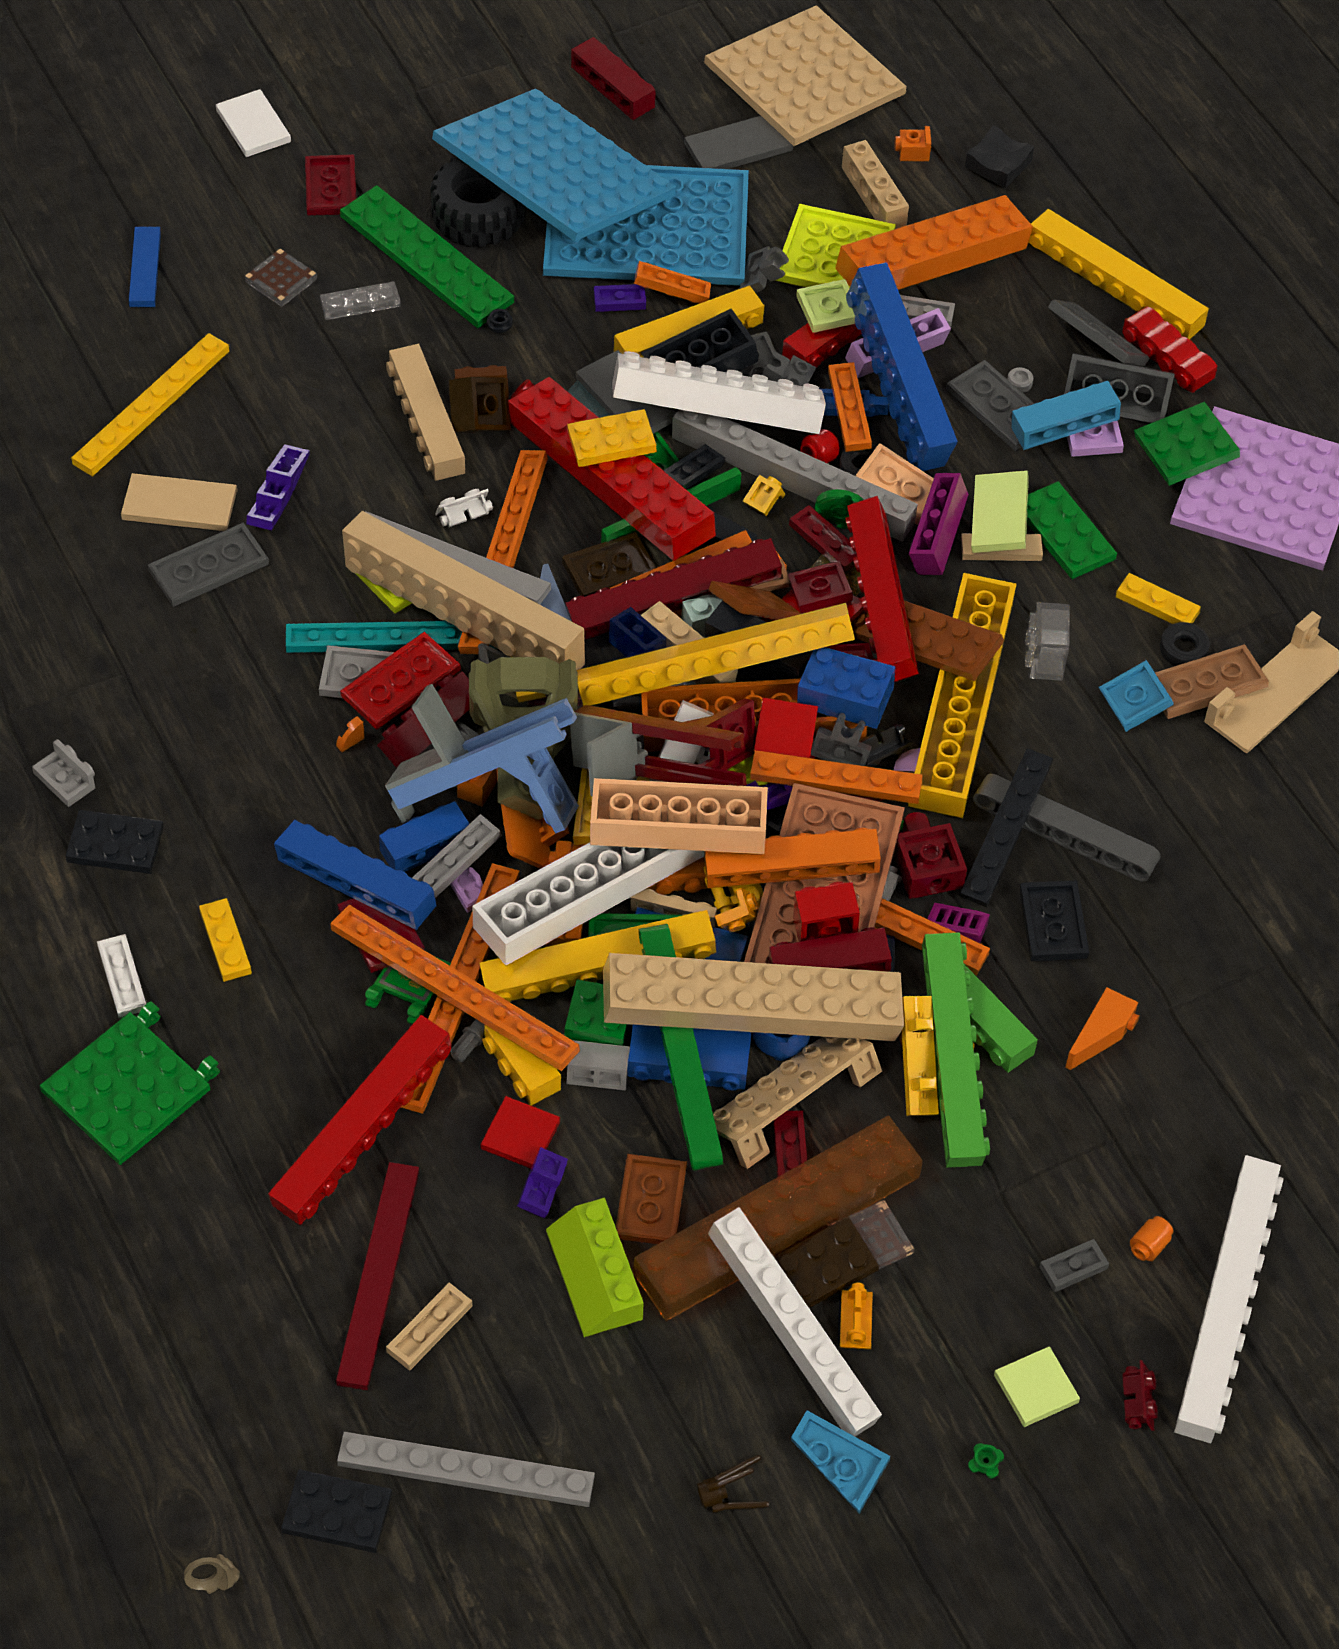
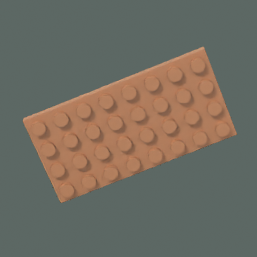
[744,783,905,964]

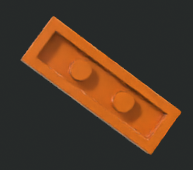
[634,261,711,304]

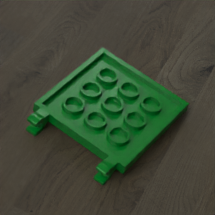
[39,1001,220,1165]

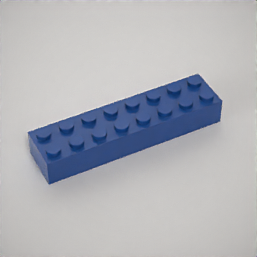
[846,262,958,471]

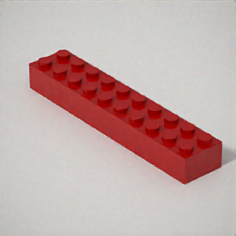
[508,377,716,561]

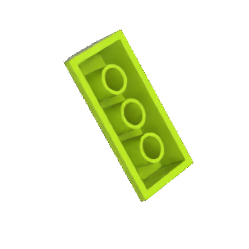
[546,1198,644,1337]

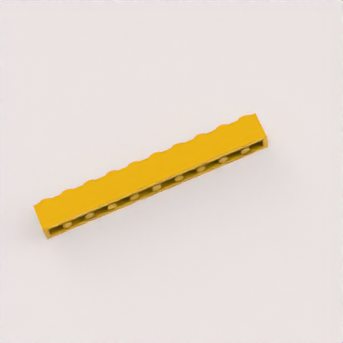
[577,603,855,706]

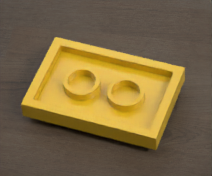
[567,409,657,467]

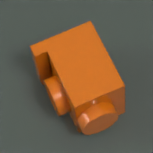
[895,126,931,161]

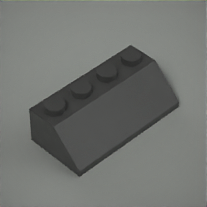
[1064,353,1175,423]

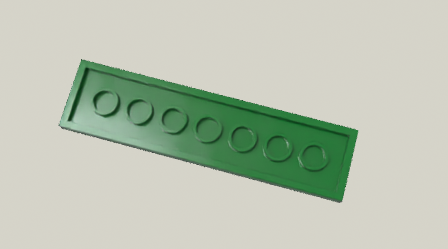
[340,185,514,329]

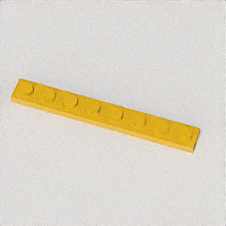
[71,333,229,477]

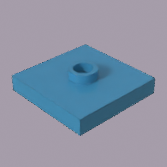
[1099,660,1174,732]

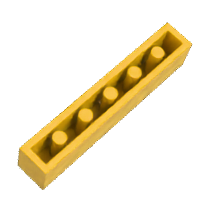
[614,285,764,357]

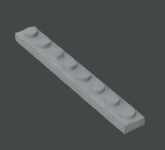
[337,1432,595,1507]

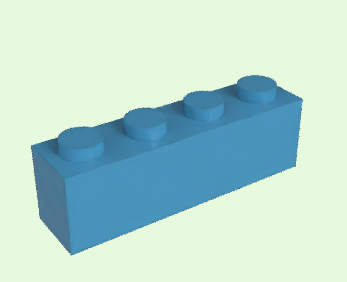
[1011,381,1121,450]

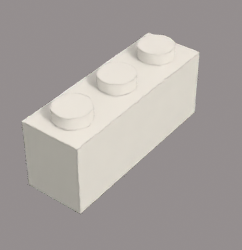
[649,700,714,782]

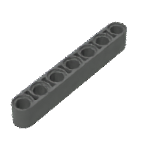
[973,774,1161,881]

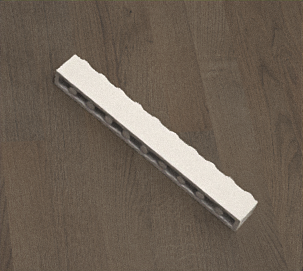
[1174,1155,1284,1443]

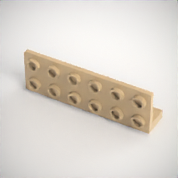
[1204,611,1339,753]
[713,1037,882,1169]

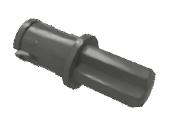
[450,1019,485,1062]

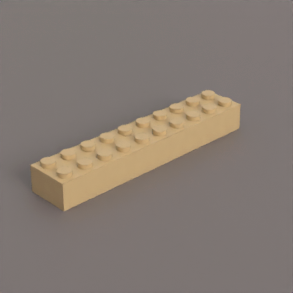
[342,511,585,672]
[603,953,904,1041]

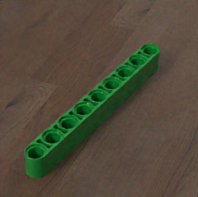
[638,924,723,1171]

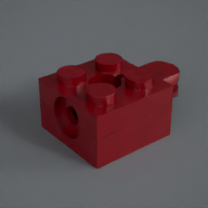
[893,812,967,899]

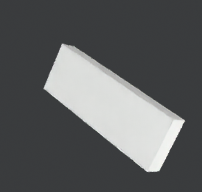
[97,934,146,1018]

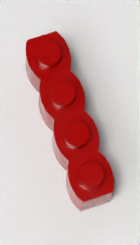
[1122,306,1218,393]

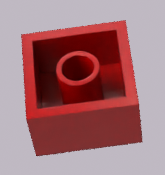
[793,882,860,942]

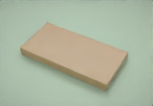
[121,473,237,531]

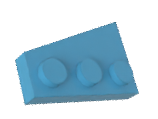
[791,1411,890,1514]

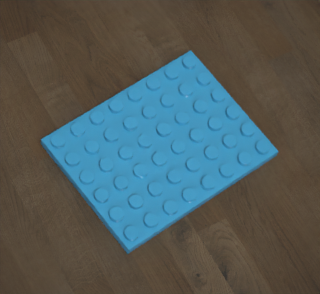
[432,89,677,241]
[543,165,749,286]

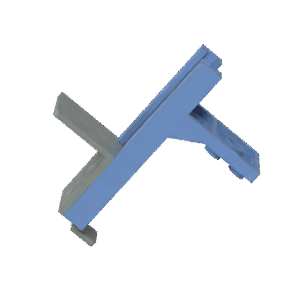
[385,684,579,834]

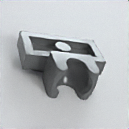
[740,246,789,292]
[762,352,816,386]
[811,713,872,766]

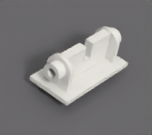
[435,489,493,527]

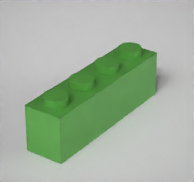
[963,963,1038,1073]

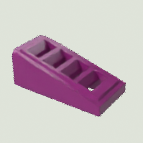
[928,903,990,943]

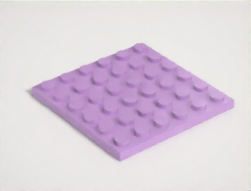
[1170,406,1339,571]

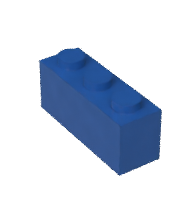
[379,801,469,872]

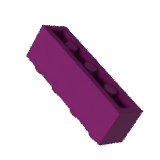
[909,473,969,575]

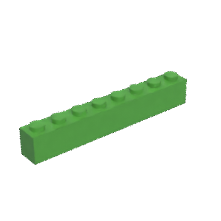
[922,932,990,1168]

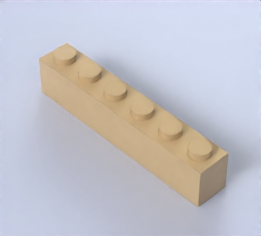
[386,344,465,481]

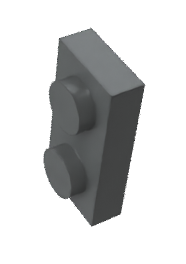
[1039,1239,1109,1292]

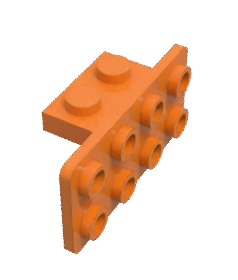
[496,768,569,869]

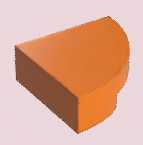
[336,716,365,752]

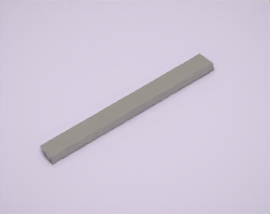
[365,511,551,605]

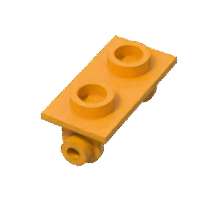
[840,1283,873,1350]

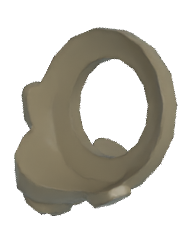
[184,1554,240,1594]

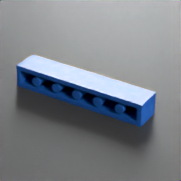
[274,820,437,930]

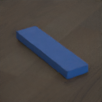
[129,227,161,307]

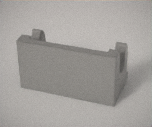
[567,1040,630,1090]

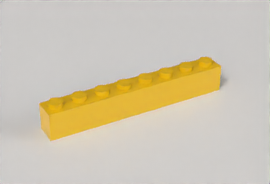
[1028,209,1209,340]
[479,910,716,1002]

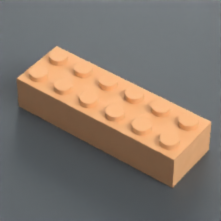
[590,778,768,854]

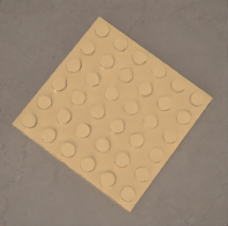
[704,5,907,146]

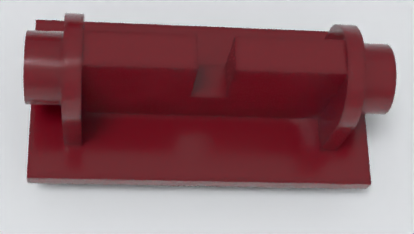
[1122,1360,1158,1431]

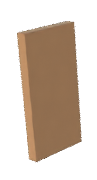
[1155,644,1269,719]

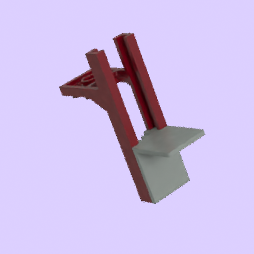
[570,698,756,797]

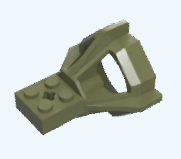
[469,657,578,820]

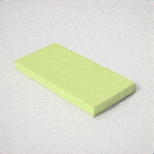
[971,471,1029,553]

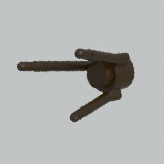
[696,1455,770,1513]

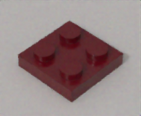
[788,560,854,614]

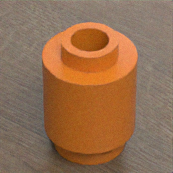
[1130,1216,1174,1261]

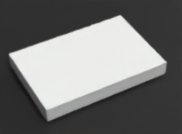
[216,89,291,157]

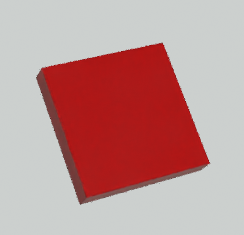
[754,698,818,758]
[481,1096,560,1168]

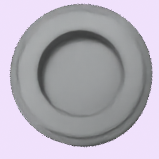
[1007,367,1033,393]

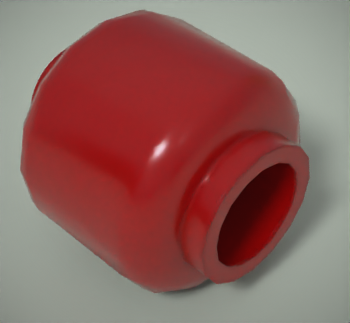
[800,429,839,463]

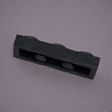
[664,444,726,490]

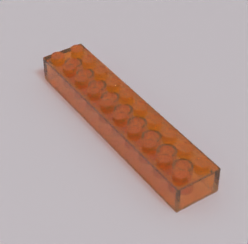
[633,1115,923,1322]

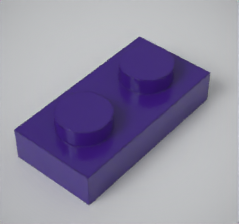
[594,284,646,312]

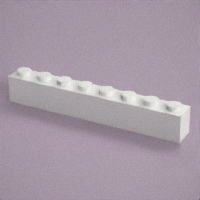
[708,1207,882,1437]

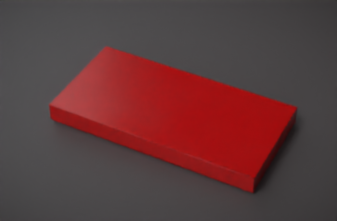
[340,632,461,730]

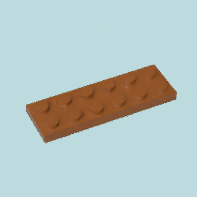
[851,600,1004,681]

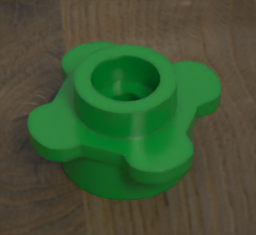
[968,1443,1004,1478]

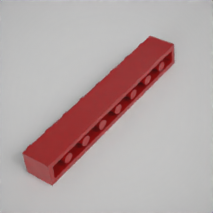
[845,495,919,682]
[268,1015,452,1225]

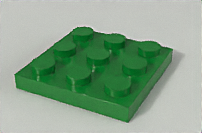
[1134,402,1240,486]

